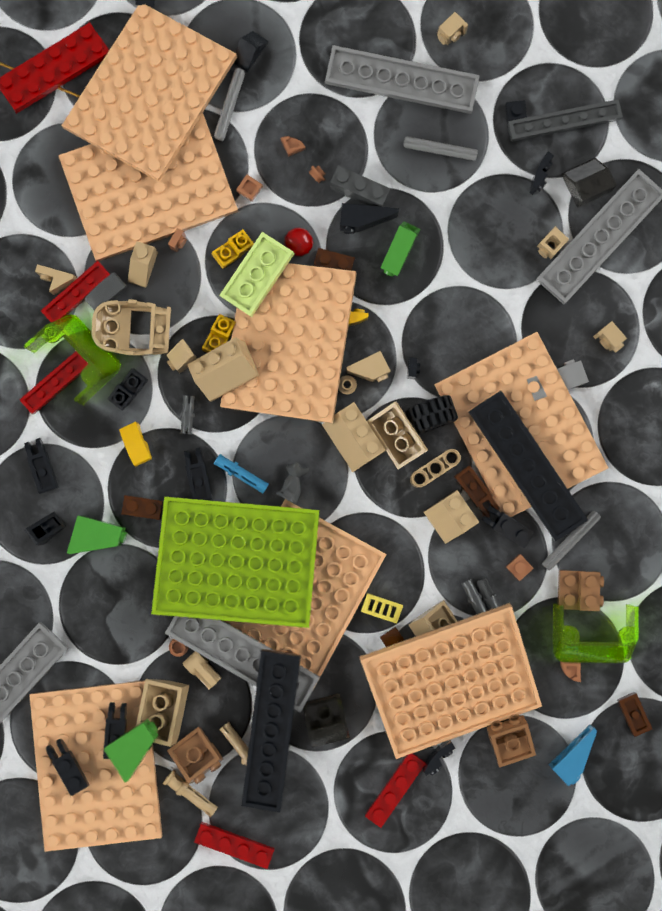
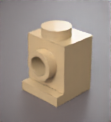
[437,12,468,46]
[537,226,569,259]
[593,321,627,353]

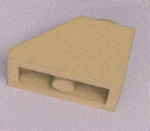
[128,241,158,288]
[167,339,197,373]
[346,351,391,383]

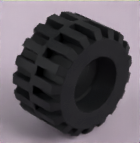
[405,395,458,434]

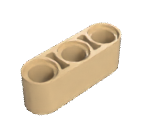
[410,449,461,488]

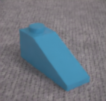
[549,725,597,786]

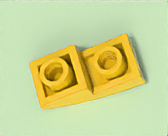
[211,229,254,269]
[349,309,369,326]
[202,314,236,353]
[119,421,152,467]

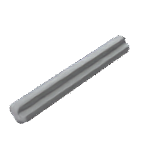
[214,68,245,141]
[404,136,478,161]
[542,511,601,570]

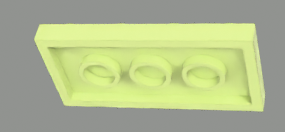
[219,232,295,317]

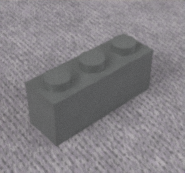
[330,165,390,207]

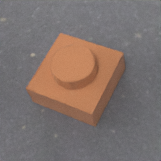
[236,175,263,202]
[168,228,187,252]
[506,554,534,581]

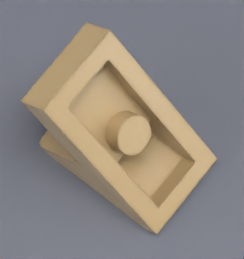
[35,264,77,295]

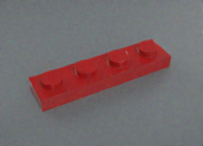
[41,261,110,326]
[20,350,91,415]
[365,753,426,828]
[194,822,275,869]

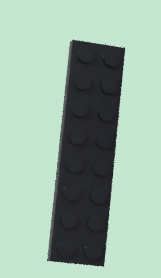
[469,391,588,542]
[241,649,301,812]

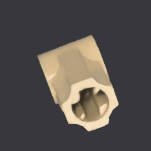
[183,651,222,689]

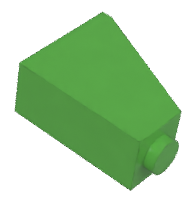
[381,221,421,276]
[67,515,127,554]
[104,719,158,783]

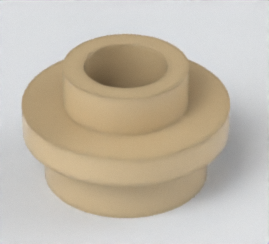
[338,375,357,395]

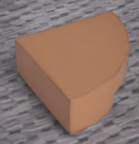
[281,136,305,157]
[560,661,581,682]

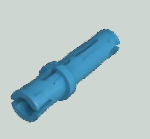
[214,454,269,494]

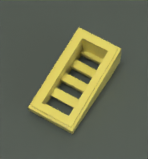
[361,593,403,623]

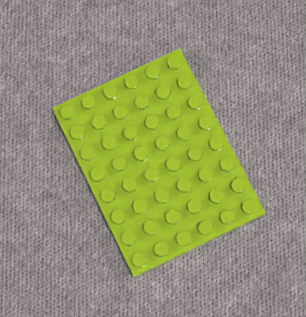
[151,497,319,628]

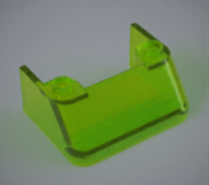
[24,315,121,405]
[553,603,639,663]

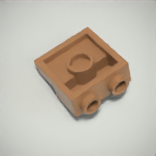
[558,570,604,611]
[486,715,536,768]
[167,727,223,784]

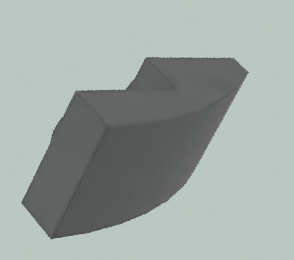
[84,272,127,311]

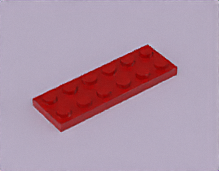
[0,22,109,114]

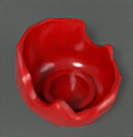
[284,227,313,257]

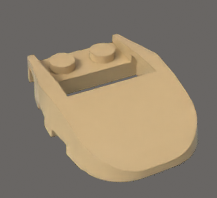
[92,299,171,356]

